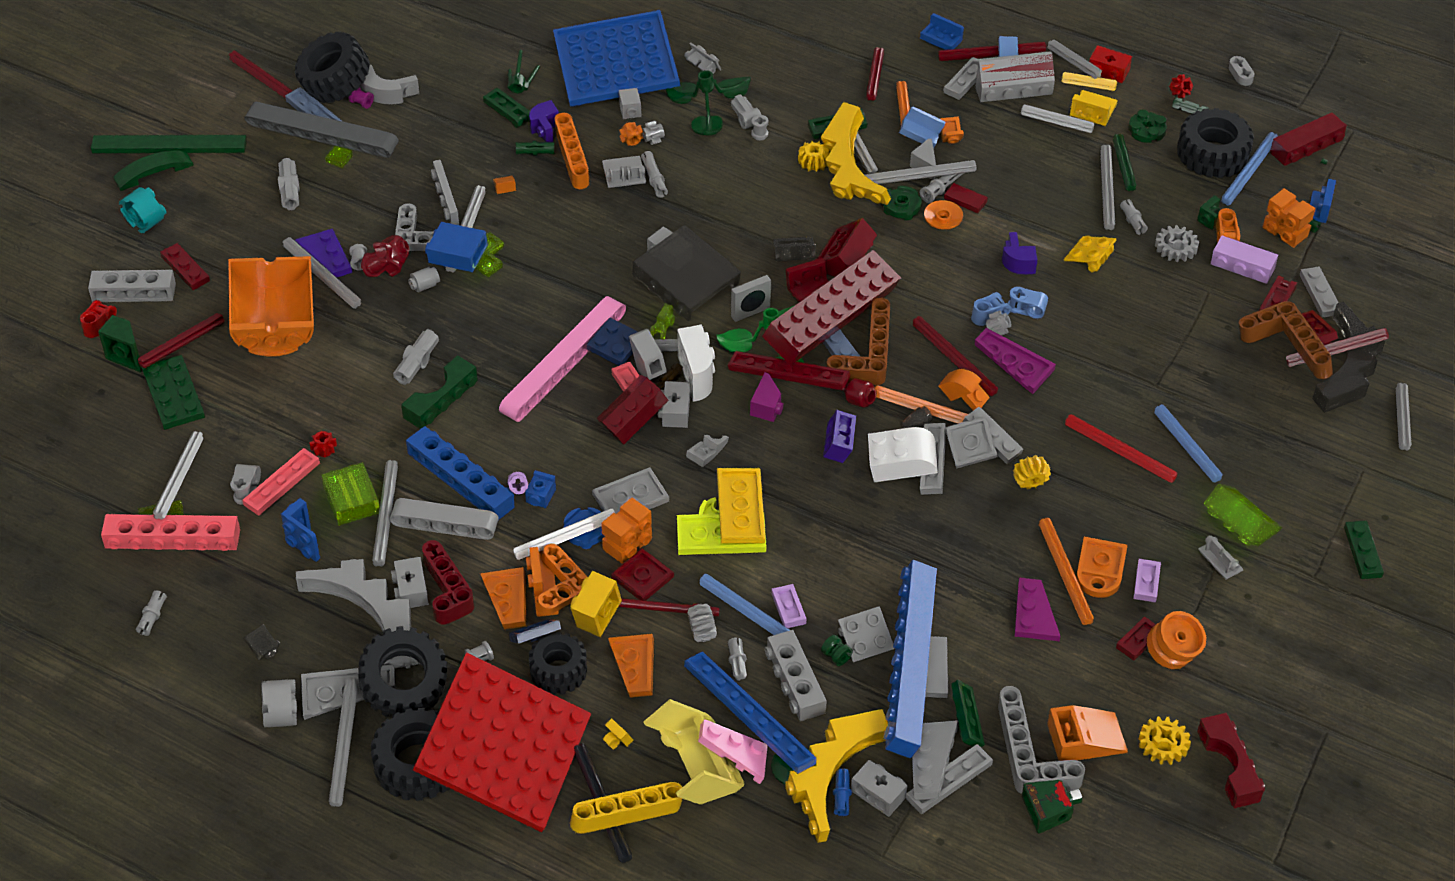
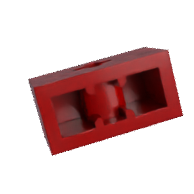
[1089,45,1132,83]

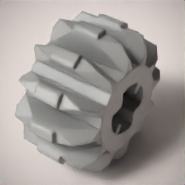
[688,603,717,642]

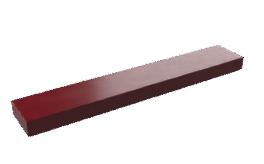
[728,351,850,390]

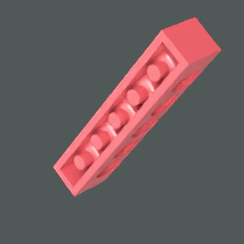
[101,514,240,551]

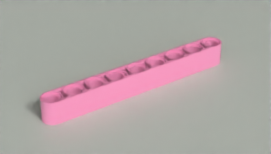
[499,296,626,422]

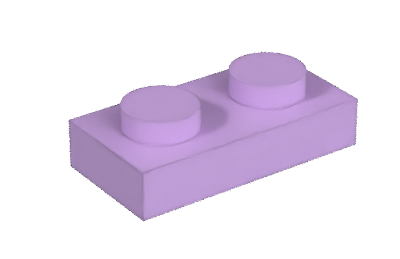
[1133,559,1161,602]
[772,584,806,628]

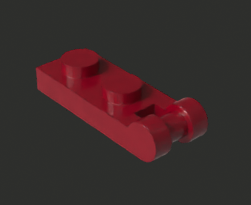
[1259,275,1298,311]

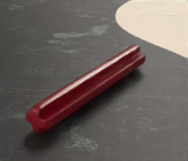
[866,47,884,101]

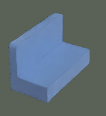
[899,106,945,148]

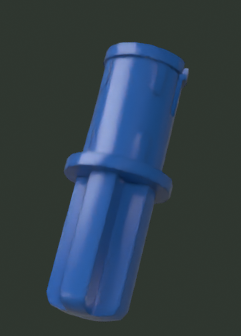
[833,769,852,816]

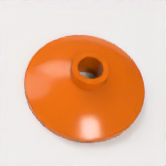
[924,200,963,230]

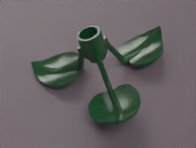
[666,70,751,135]

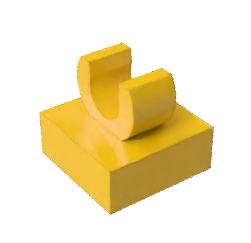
[603,718,633,750]

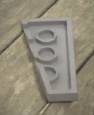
[301,665,396,720]
[912,721,958,800]

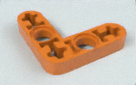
[536,544,587,615]

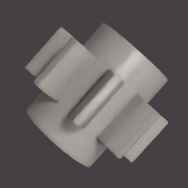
[642,121,665,145]
[986,311,1011,335]

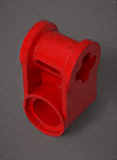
[80,300,117,338]

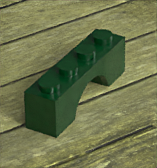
[401,355,478,429]

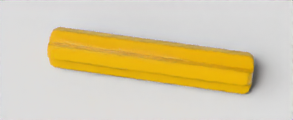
[1062,72,1117,91]

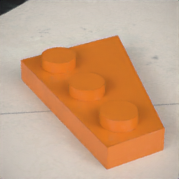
[480,567,526,629]
[608,634,654,697]

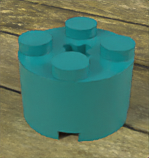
[119,187,167,233]

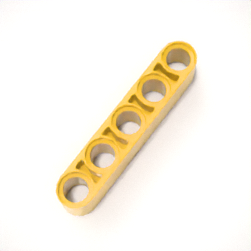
[570,782,683,834]

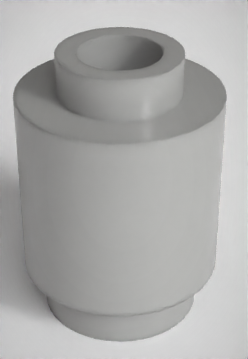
[408,267,440,292]

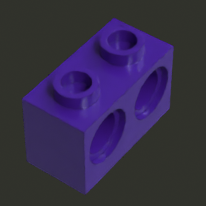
[823,410,856,463]

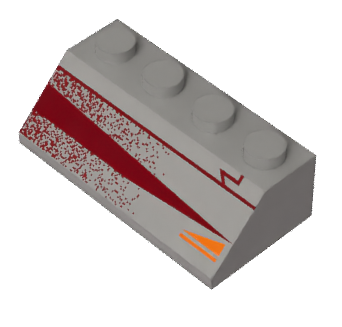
[975,51,1055,102]

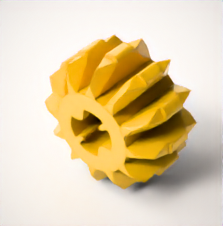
[798,141,830,172]
[1013,455,1051,489]

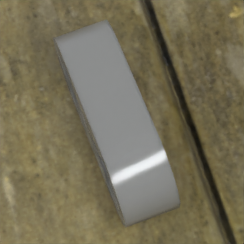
[1229,56,1254,86]

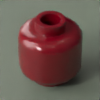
[844,378,876,408]

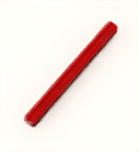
[1065,414,1178,483]

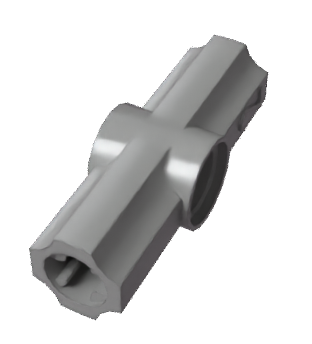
[278,158,300,210]
[393,329,439,385]

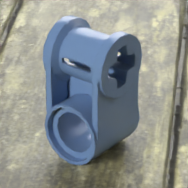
[1008,287,1048,319]
[971,292,1011,326]

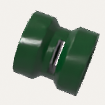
[821,635,853,666]

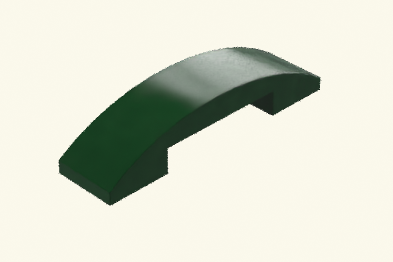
[114,150,194,191]

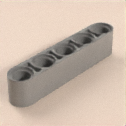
[390,498,499,540]

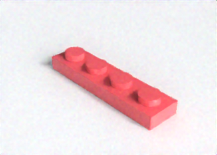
[242,448,320,516]

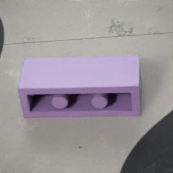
[1211,236,1278,284]

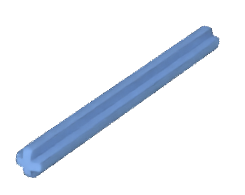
[1221,132,1278,206]

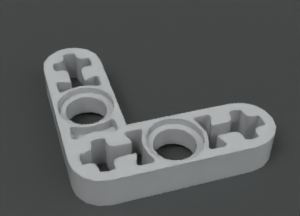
[395,203,434,251]

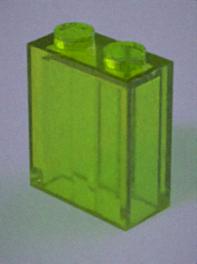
[321,462,380,526]

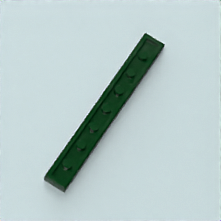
[91,135,247,153]

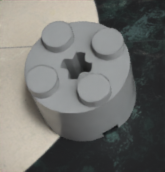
[261,679,297,727]

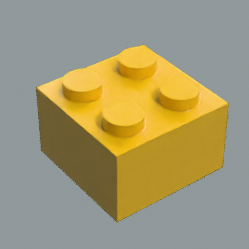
[570,571,622,638]

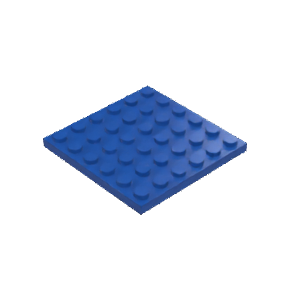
[553,10,680,106]

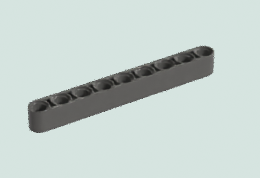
[244,102,399,158]

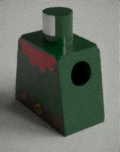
[1021,780,1082,834]

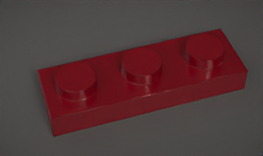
[160,243,210,290]
[1302,310,1338,345]

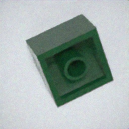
[98,315,142,372]

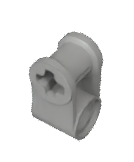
[230,464,261,505]

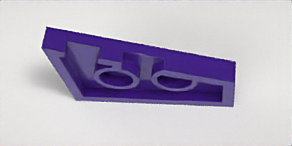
[295,229,352,278]

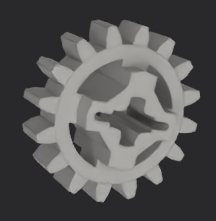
[1155,225,1199,262]

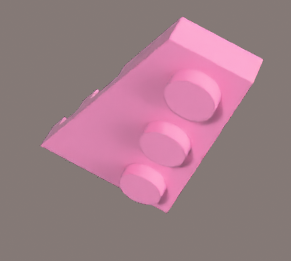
[698,719,768,784]

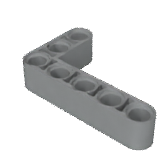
[998,686,1085,794]

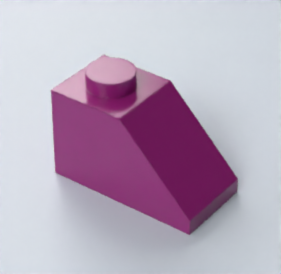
[750,372,784,422]

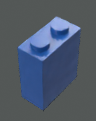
[425,222,488,272]

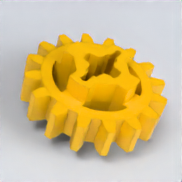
[1138,717,1191,765]

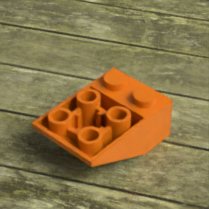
[1047,705,1128,761]

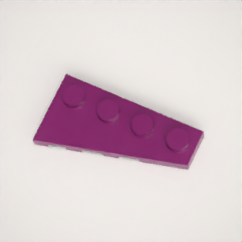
[975,328,1056,394]

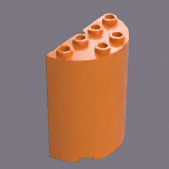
[228,256,314,356]

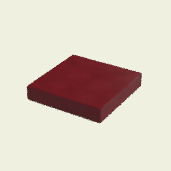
[611,548,674,601]

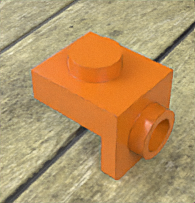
[940,117,964,144]

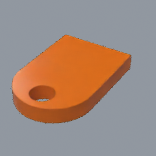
[1076,537,1127,598]

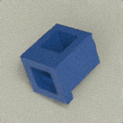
[525,470,556,508]

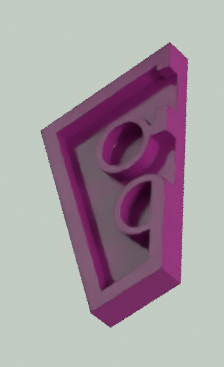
[1015,578,1061,641]

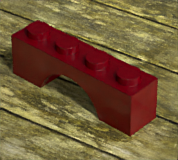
[1197,713,1265,808]

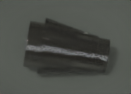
[900,406,933,429]

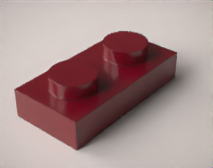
[1116,616,1156,661]

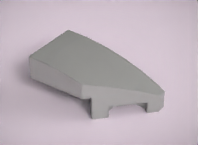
[686,435,729,467]

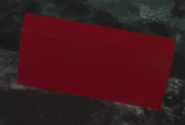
[944,183,988,213]

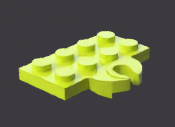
[677,497,766,555]

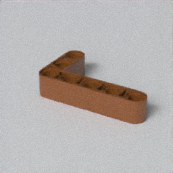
[827,298,890,385]
[1239,301,1333,379]

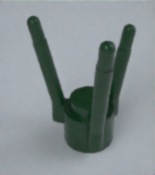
[508,50,540,94]

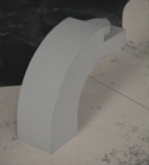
[359,65,419,104]

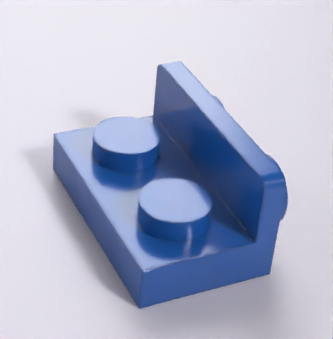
[1310,179,1336,223]

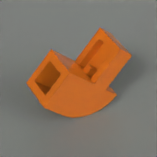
[938,369,990,411]

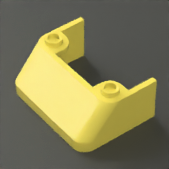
[643,699,744,804]

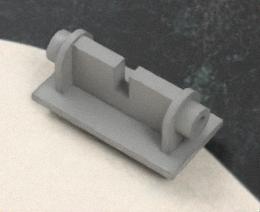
[685,43,722,74]
[1198,535,1243,580]

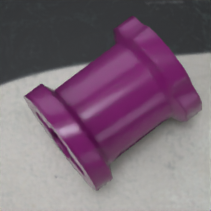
[349,88,374,109]

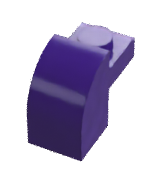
[529,100,559,142]
[1002,232,1037,274]

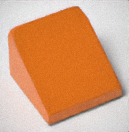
[493,176,516,194]

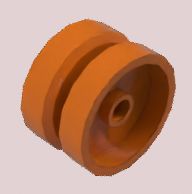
[1147,611,1206,669]

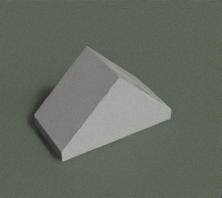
[910,139,936,179]

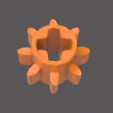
[619,122,643,146]

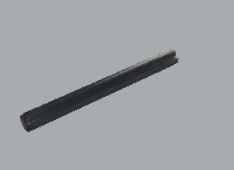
[574,743,632,863]

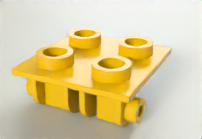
[1064,236,1117,272]

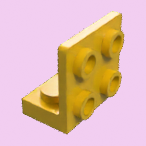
[1070,90,1117,126]

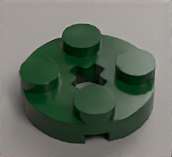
[1128,109,1167,143]
[882,186,922,221]

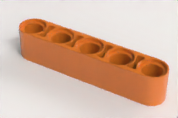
[555,113,589,189]

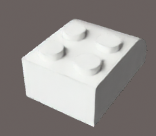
[677,325,715,402]
[868,427,938,482]

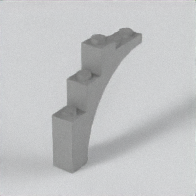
[296,559,411,632]

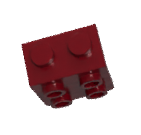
[786,258,829,302]

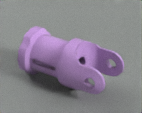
[508,472,528,494]

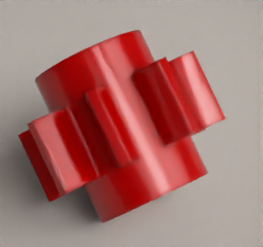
[1169,74,1193,98]
[309,431,337,457]

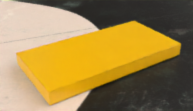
[717,468,765,543]

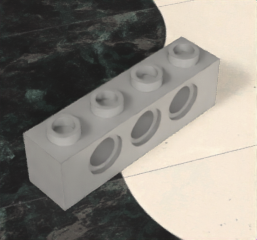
[88,270,176,302]
[765,630,827,721]

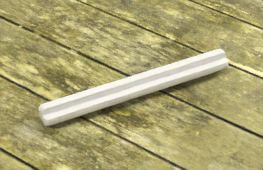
[513,509,615,560]

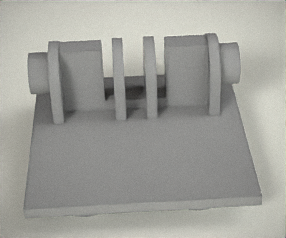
[602,156,646,188]
[838,606,895,662]

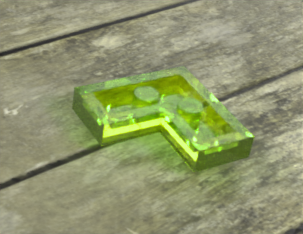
[475,232,504,277]

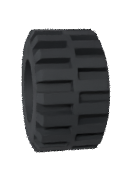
[529,632,587,695]

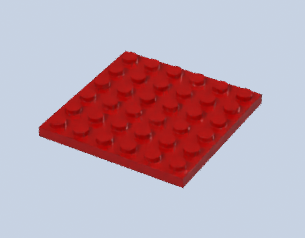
[412,652,591,832]

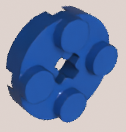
[563,507,605,549]

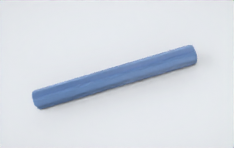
[1154,404,1223,483]
[700,574,790,635]

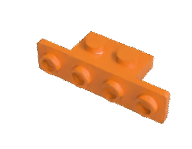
[526,547,559,617]

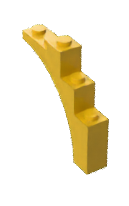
[821,102,891,205]
[785,709,888,843]

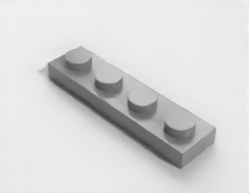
[431,160,459,225]
[920,423,946,495]
[906,744,993,815]

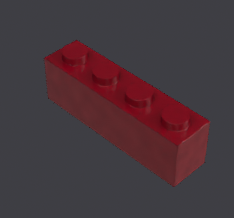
[1270,112,1347,166]

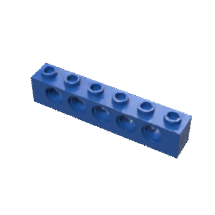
[406,426,515,520]

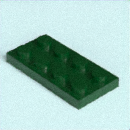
[142,355,205,430]

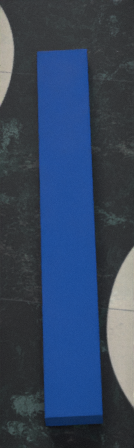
[684,652,817,774]

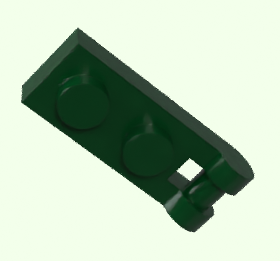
[483,88,530,128]

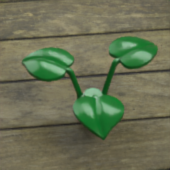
[716,305,804,363]

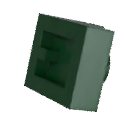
[1197,195,1220,230]

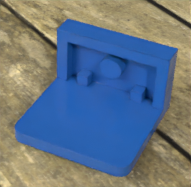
[281,498,320,562]

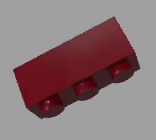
[816,218,877,277]
[596,375,669,445]

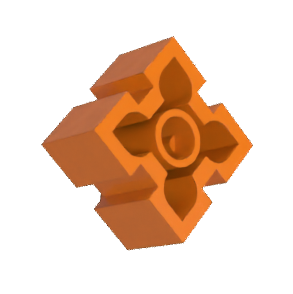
[1263,189,1316,248]
[602,497,652,564]

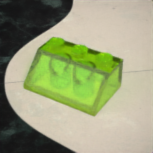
[1203,483,1282,546]

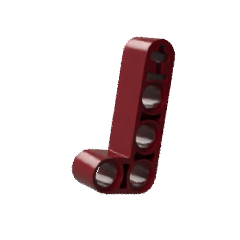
[422,540,474,625]

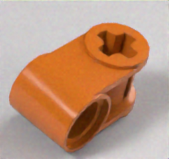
[1215,208,1240,243]

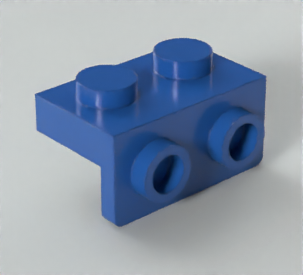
[920,13,964,50]

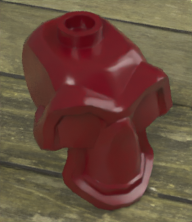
[361,235,410,277]

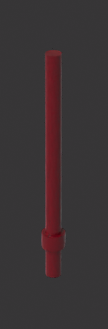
[619,598,720,617]

